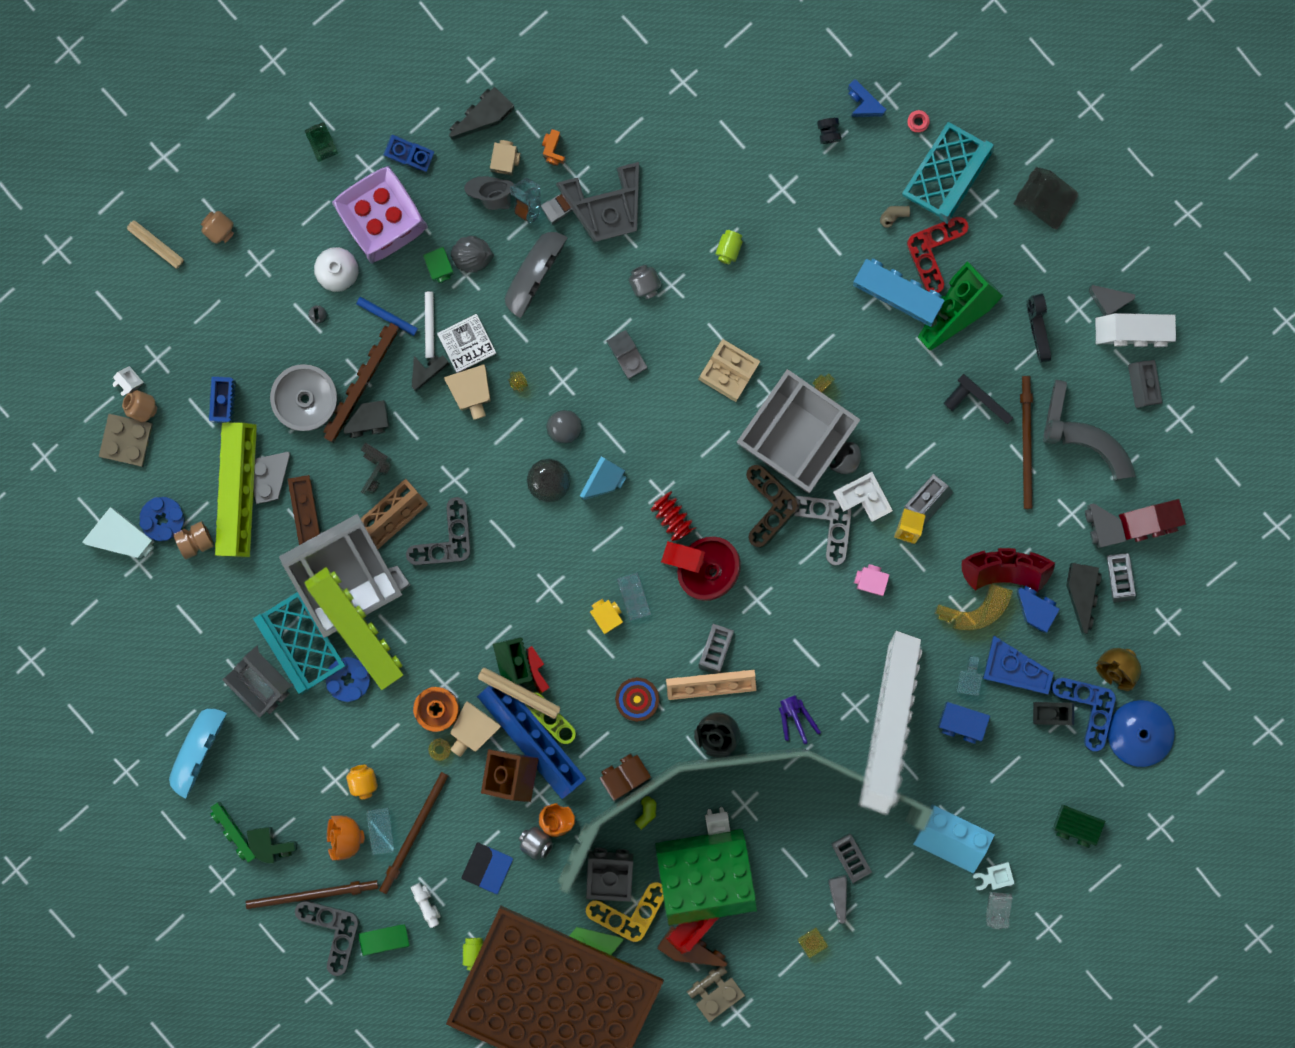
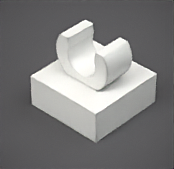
[113,366,144,396]
[705,807,730,835]

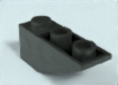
[449,87,514,140]
[1066,563,1102,633]

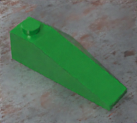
[918,261,1003,351]

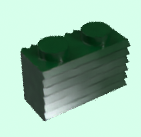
[493,637,533,684]
[1053,805,1105,848]

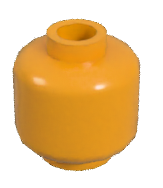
[346,765,378,799]

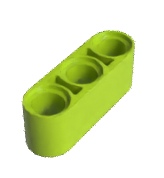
[525,692,576,744]

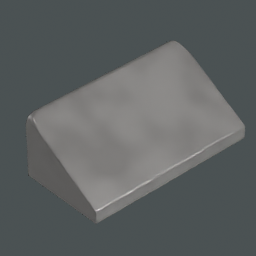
[904,474,953,524]

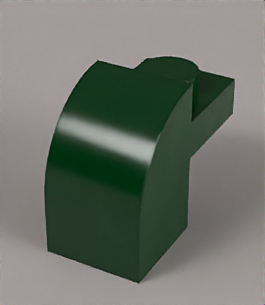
[247,827,297,863]

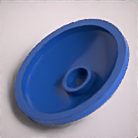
[1107,700,1174,767]

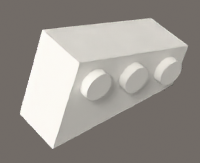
[1095,313,1176,347]

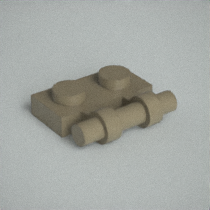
[687,966,745,1022]

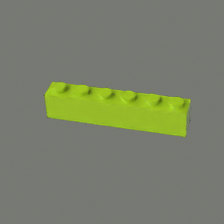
[215,423,257,557]
[304,567,403,690]

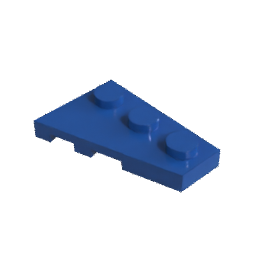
[983,636,1053,694]

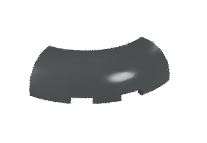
[504,232,568,318]
[1061,422,1136,481]

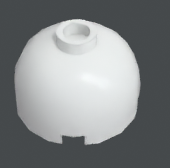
[314,247,359,292]

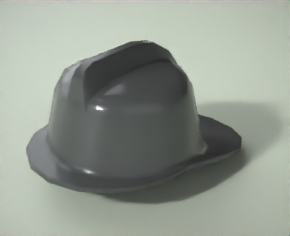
[464,176,514,210]

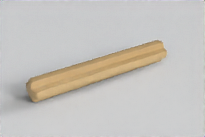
[478,668,560,718]

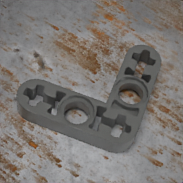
[1043,379,1067,444]
[406,497,471,565]
[295,901,359,976]

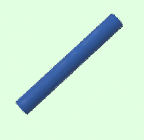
[356,297,418,336]

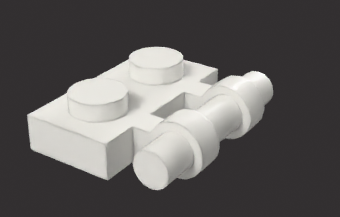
[411,882,441,928]

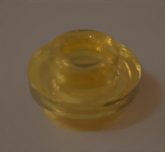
[508,371,528,392]
[428,739,451,761]

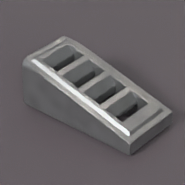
[1107,553,1136,602]
[698,624,734,674]
[831,834,872,883]
[828,875,847,924]

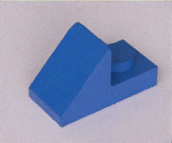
[848,79,886,117]

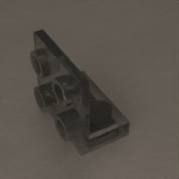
[361,443,392,496]

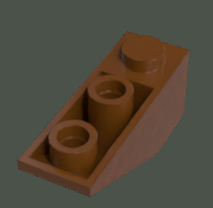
[657,925,727,967]

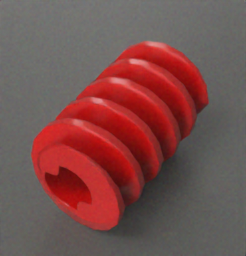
[651,491,697,541]

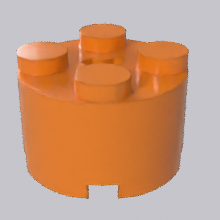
[413,687,459,732]

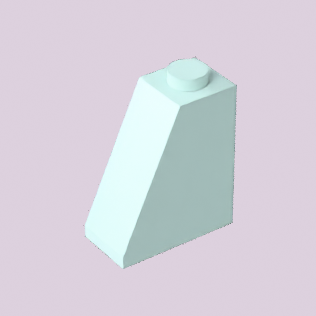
[83,507,155,558]

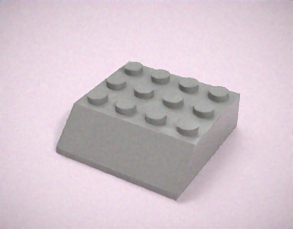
[736,369,860,493]
[279,514,402,638]

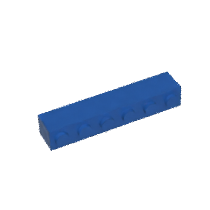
[477,685,586,799]

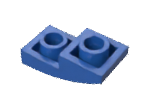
[383,135,434,172]

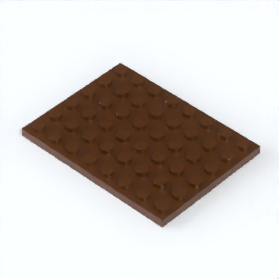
[446,905,664,1048]

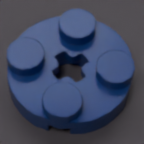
[139,497,185,541]
[325,657,370,702]

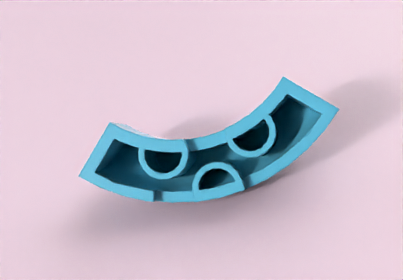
[169,709,227,798]

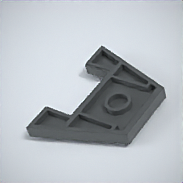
[556,162,639,242]

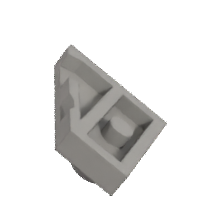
[253,452,290,504]

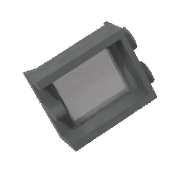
[223,645,293,718]

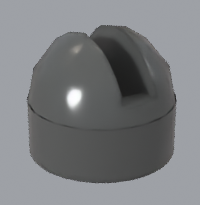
[308,305,327,324]

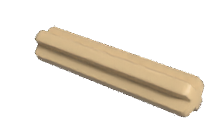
[127,220,184,268]

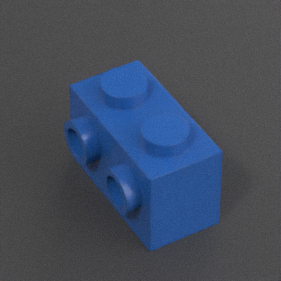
[938,702,990,744]

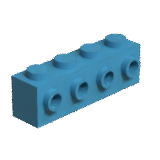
[853,259,944,327]

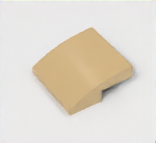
[698,339,760,402]

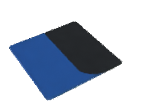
[461,842,513,894]

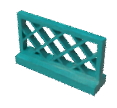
[902,122,994,224]
[253,592,346,695]

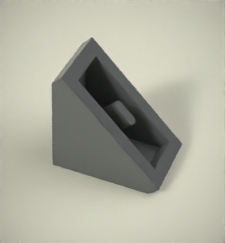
[1088,285,1135,316]

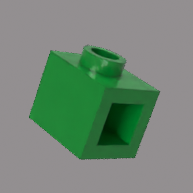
[423,247,454,283]

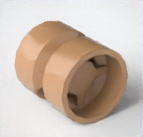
[174,521,214,560]

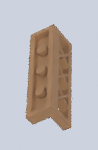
[361,479,428,550]

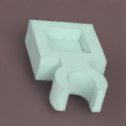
[972,862,1014,890]

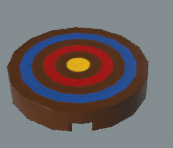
[615,677,659,722]

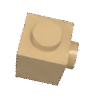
[490,140,520,176]

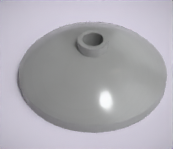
[270,364,337,431]

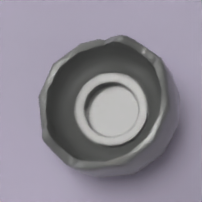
[546,410,582,443]
[829,442,861,474]

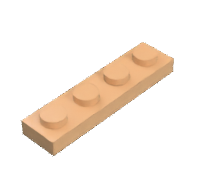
[666,670,756,700]

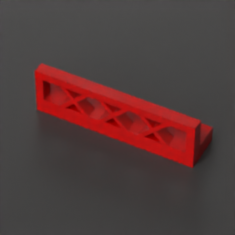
[666,917,719,954]

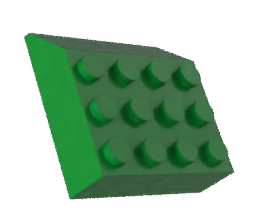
[655,829,757,926]

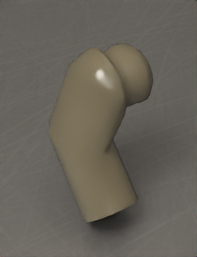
[880,206,910,228]

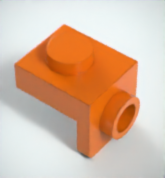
[542,129,565,166]

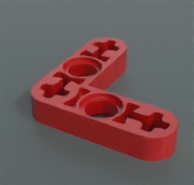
[907,217,968,293]

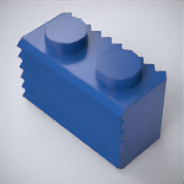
[209,377,236,423]

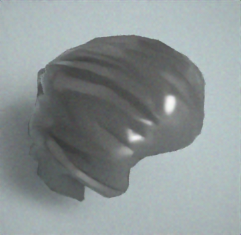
[451,236,494,273]

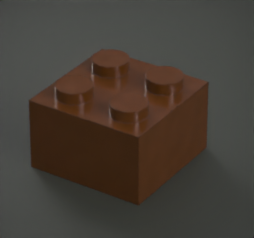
[481,749,538,802]

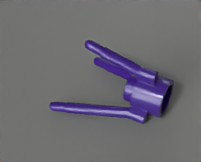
[779,695,821,744]

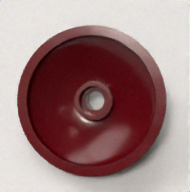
[677,537,741,601]

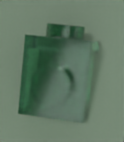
[304,122,338,162]

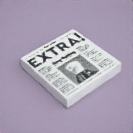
[437,314,497,373]

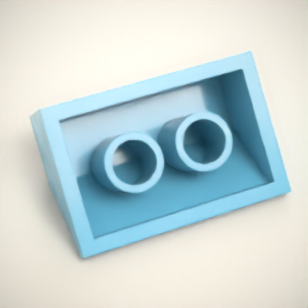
[913,804,995,873]

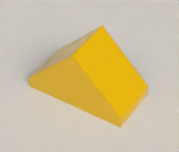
[894,508,925,544]

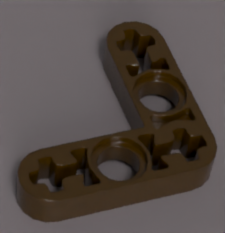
[746,465,800,547]

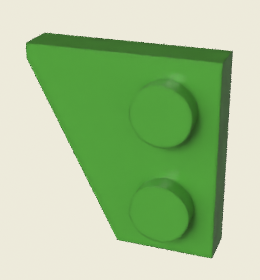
[569,927,624,955]

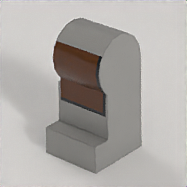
[541,194,573,225]

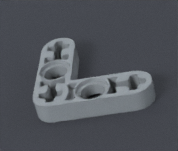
[787,496,851,565]

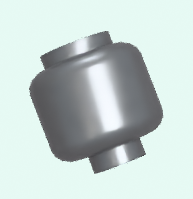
[629,265,661,299]
[519,827,553,860]

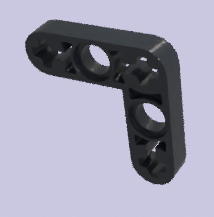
[1026,293,1051,363]

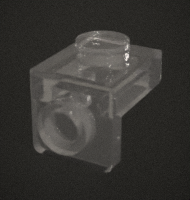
[986,892,1012,929]

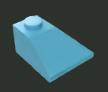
[580,457,627,500]

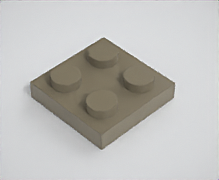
[99,414,153,467]

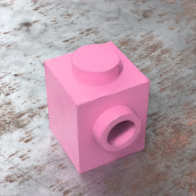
[854,564,889,596]

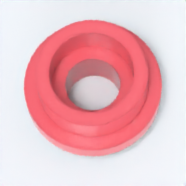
[907,110,930,133]

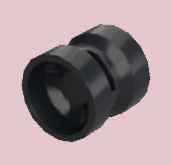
[817,118,842,144]

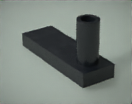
[944,373,1013,425]

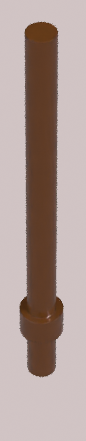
[1020,376,1033,509]
[379,772,449,894]
[246,880,379,909]

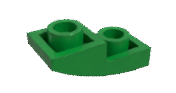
[358,924,409,956]

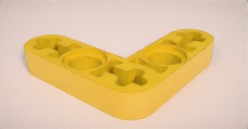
[586,882,664,942]

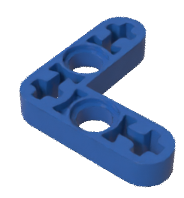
[1051,678,1115,751]

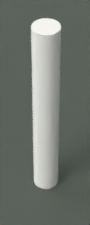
[425,292,434,358]

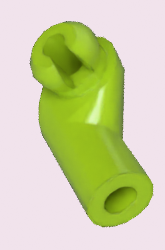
[635,796,656,830]

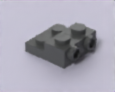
[586,848,633,902]

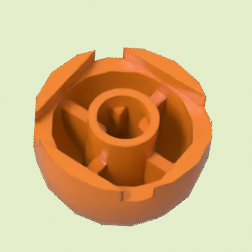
[327,815,364,860]

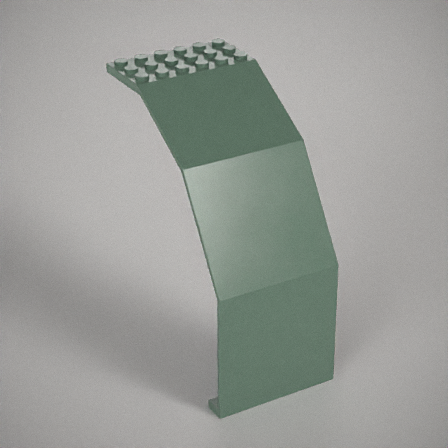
[558,748,933,893]

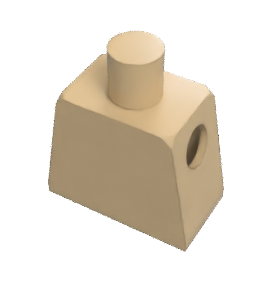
[444,365,491,420]
[450,701,501,757]

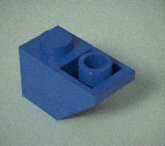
[1016,586,1060,633]

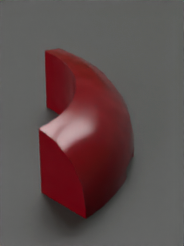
[961,548,1055,592]

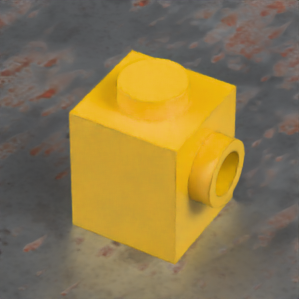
[590,599,623,634]

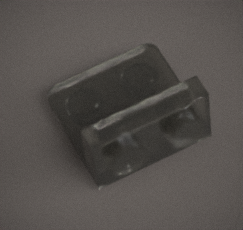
[1013,167,1078,229]

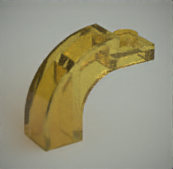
[934,584,1013,630]

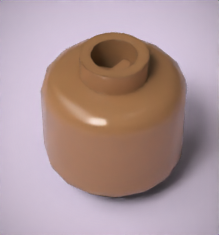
[200,211,234,244]
[122,390,157,422]

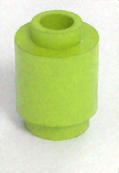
[715,230,743,264]
[463,938,483,970]

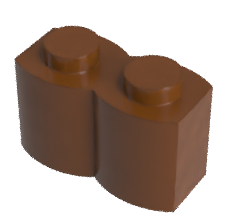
[600,753,651,801]

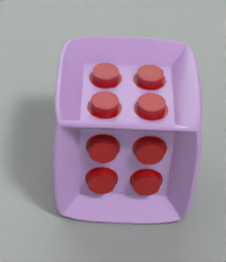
[332,166,428,263]

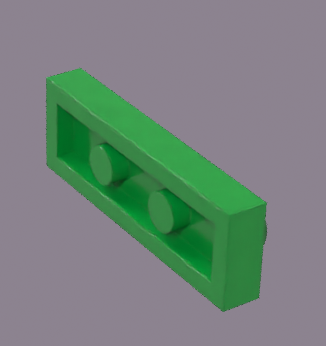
[210,802,256,862]

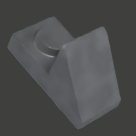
[607,330,647,379]

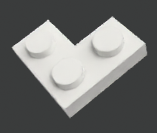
[833,472,893,522]

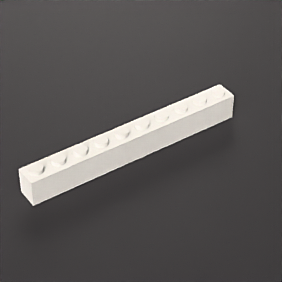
[860,631,922,814]

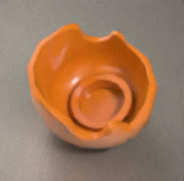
[539,803,575,837]

